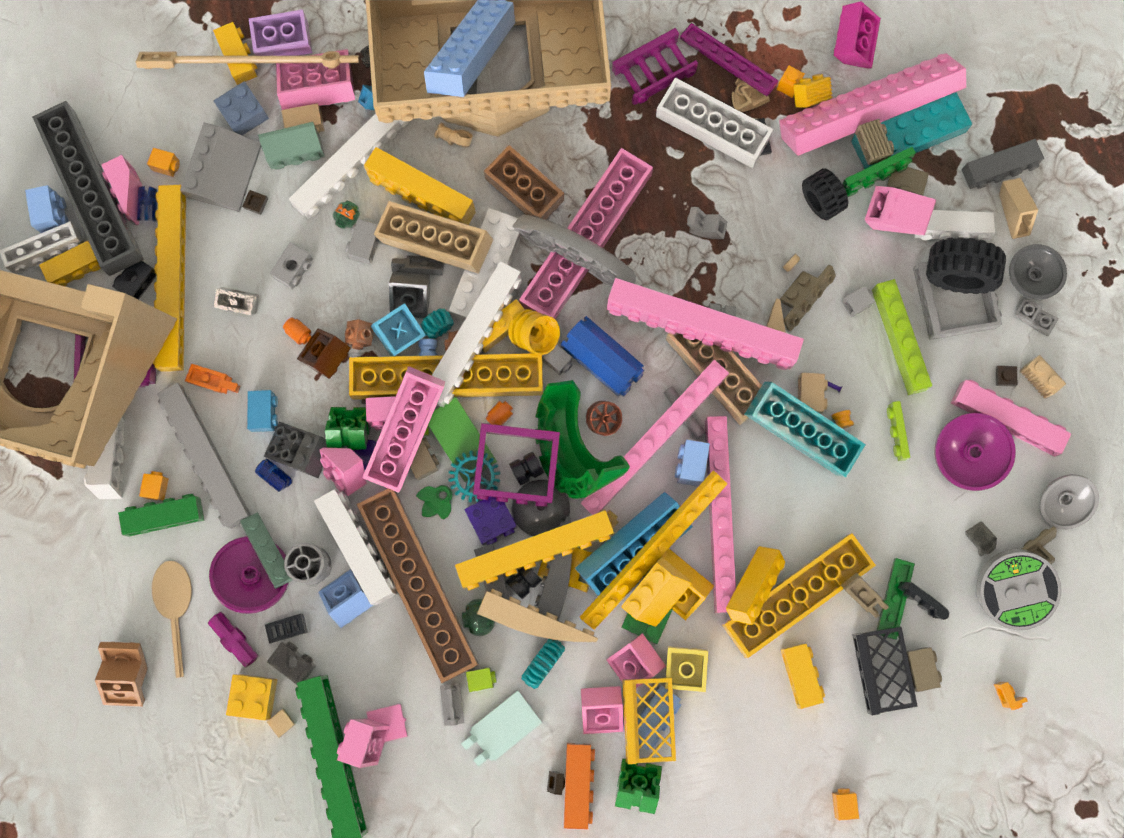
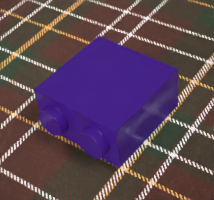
[464,497,517,545]

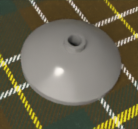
[1039,474,1099,530]

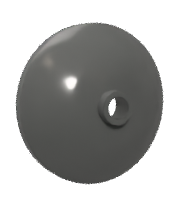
[1009,244,1067,300]
[512,480,570,536]

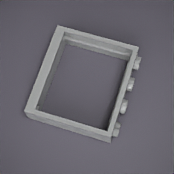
[913,262,1002,340]

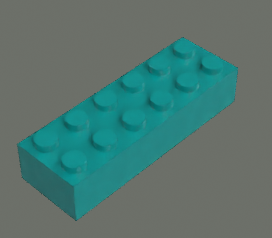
[851,92,973,169]
[744,382,866,478]

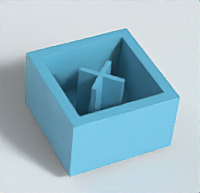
[371,303,426,357]

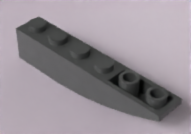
[534,516,572,621]

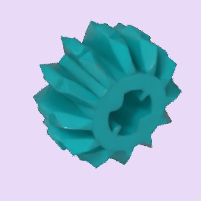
[420,308,454,339]

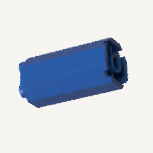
[561,316,645,397]

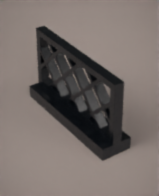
[852,626,918,716]

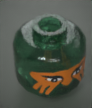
[332,200,360,229]

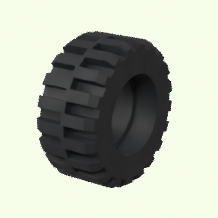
[926,237,1006,294]

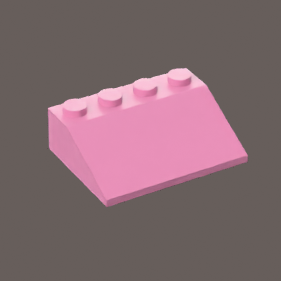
[276,49,355,110]

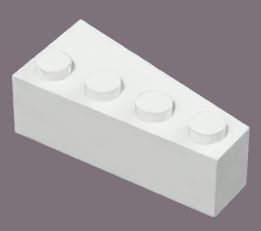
[84,418,125,499]

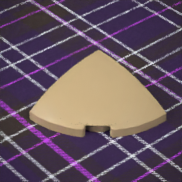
[732,78,770,112]

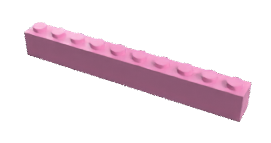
[580,360,729,515]
[705,416,736,613]

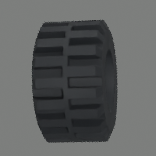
[802,168,849,221]

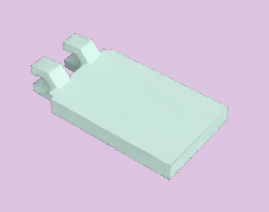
[461,691,542,766]

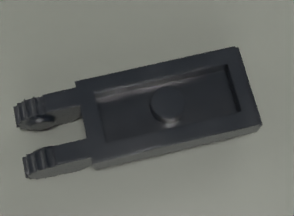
[897,582,950,620]

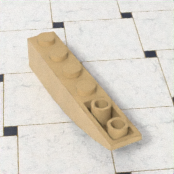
[477,589,598,642]

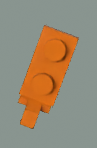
[185,364,241,394]

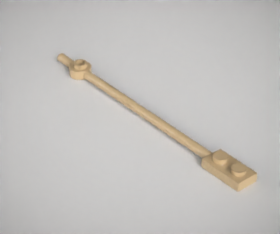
[135,51,359,69]

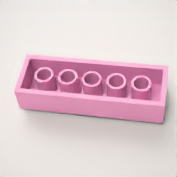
[362,366,445,492]

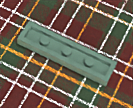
[240,512,292,589]

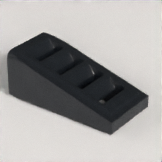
[265,614,308,644]

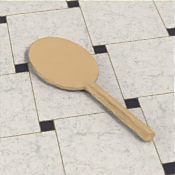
[152,561,192,678]

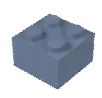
[213,81,269,135]

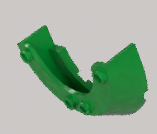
[535,380,630,499]

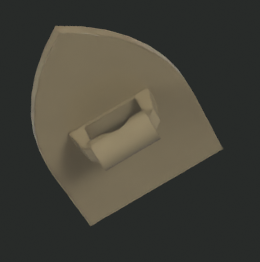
[887,167,929,196]

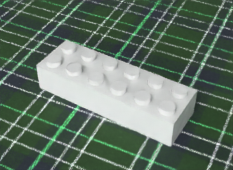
[656,78,773,168]
[449,208,522,321]
[314,489,397,606]

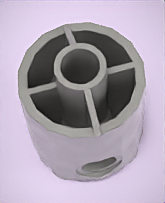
[284,543,331,585]

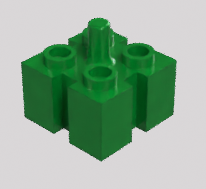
[324,407,371,451]
[615,758,662,814]

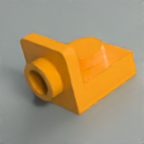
[994,682,1028,710]

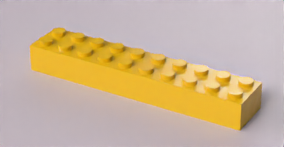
[349,353,543,400]

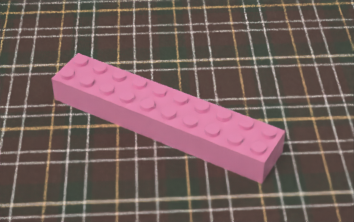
[779,53,966,156]
[519,148,653,319]
[607,278,804,370]

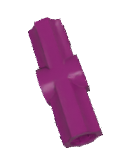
[208,612,259,668]

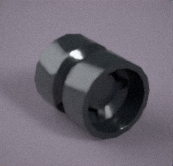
[509,451,544,486]
[505,567,542,600]

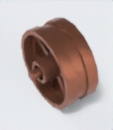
[585,401,623,436]

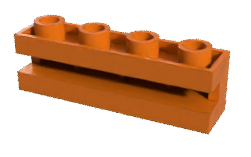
[564,743,595,829]

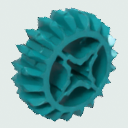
[448,450,501,503]
[521,639,565,689]

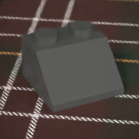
[389,272,430,318]

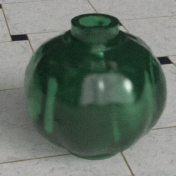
[461,599,495,637]

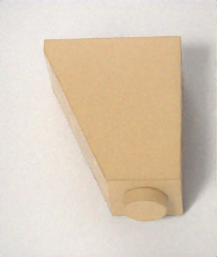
[999,178,1038,239]

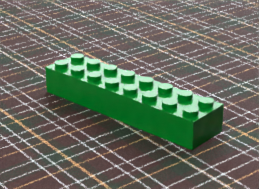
[295,675,368,838]

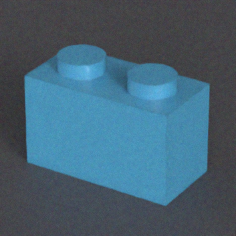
[247,390,278,432]

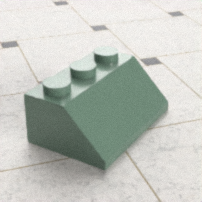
[258,122,325,170]

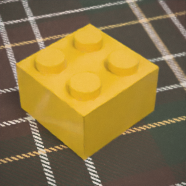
[226,674,277,721]

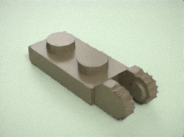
[841,573,889,618]

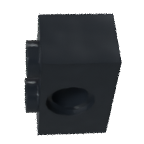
[112,261,157,300]

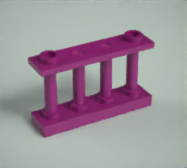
[612,28,698,105]

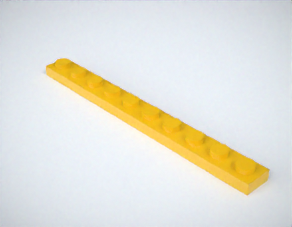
[580,470,727,630]

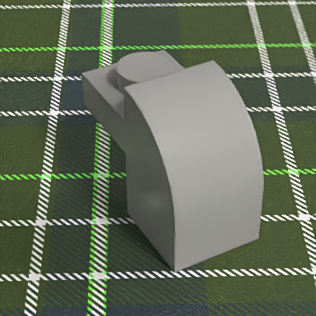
[687,207,728,239]

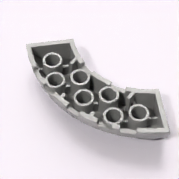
[512,215,636,286]

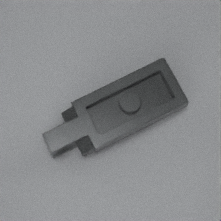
[391,255,445,275]

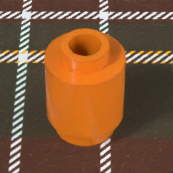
[283,317,311,345]
[485,401,513,426]

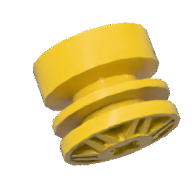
[508,309,560,355]

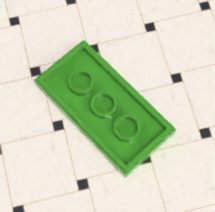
[428,397,497,482]

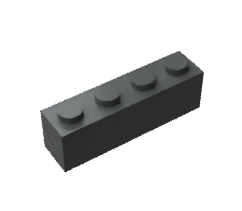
[962,139,1045,189]

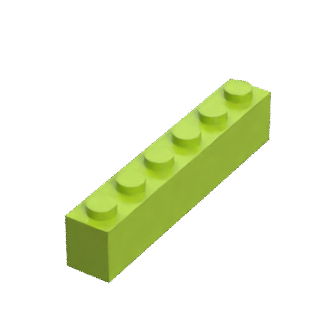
[872,279,932,396]

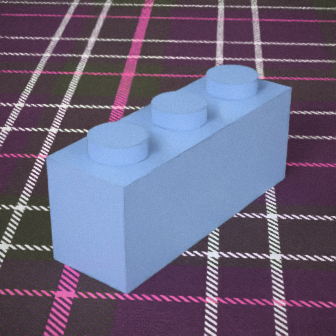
[638,685,681,750]

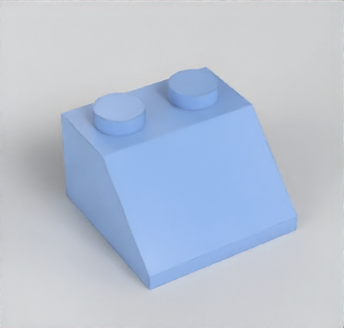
[318,569,373,628]

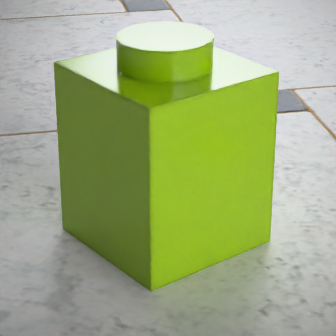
[466,667,497,692]

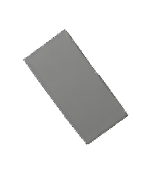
[1015,298,1059,336]

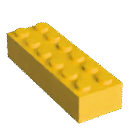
[364,147,476,225]

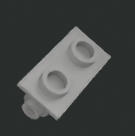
[440,683,464,726]

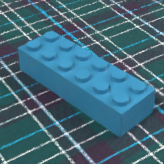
[575,492,693,596]

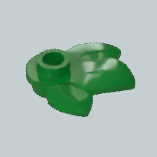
[416,485,453,520]

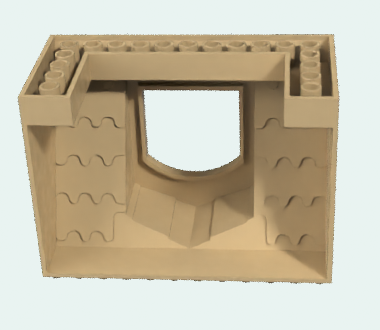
[366,0,611,137]
[0,270,177,469]

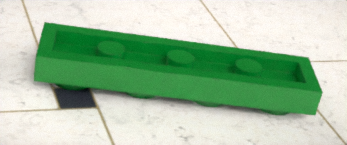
[877,558,915,640]

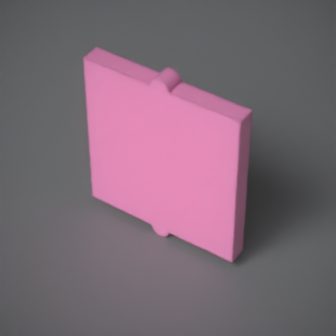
[366,704,407,742]

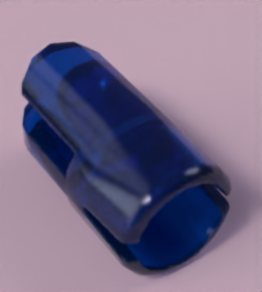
[137,186,157,222]
[255,458,293,492]

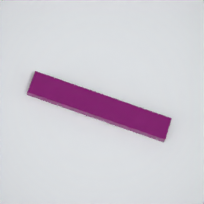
[680,23,779,97]

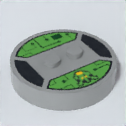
[976,549,1062,630]

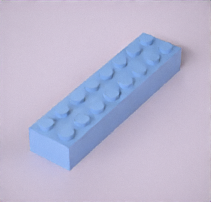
[424,0,515,97]

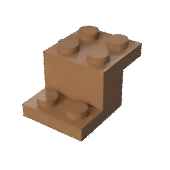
[95,642,148,707]

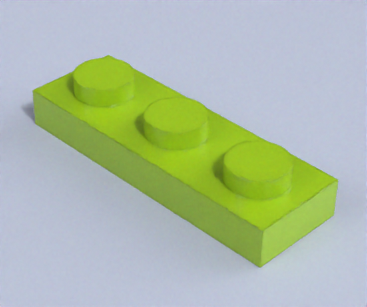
[886,401,911,461]

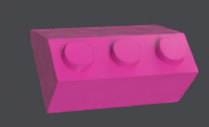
[834,1,881,69]

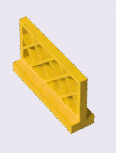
[622,678,676,764]

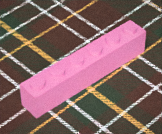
[951,380,1071,457]

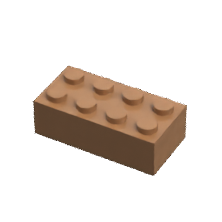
[484,145,564,219]

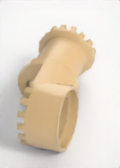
[434,122,473,148]

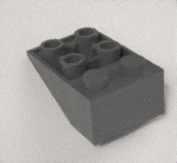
[264,422,327,478]

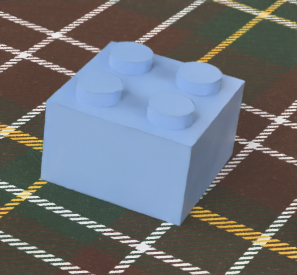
[25,185,69,233]
[674,440,710,487]

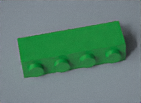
[118,494,205,537]

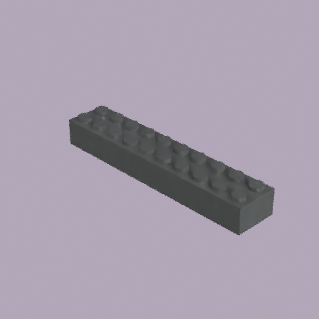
[32,101,144,276]

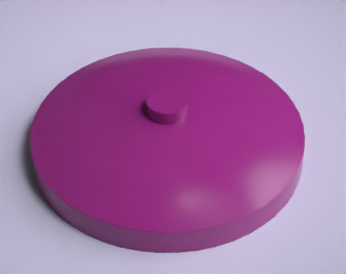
[934,413,1016,491]
[209,536,289,614]

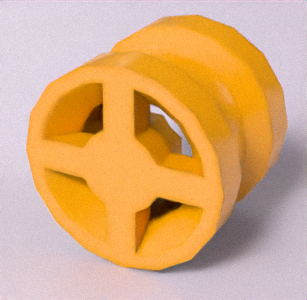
[831,410,854,429]

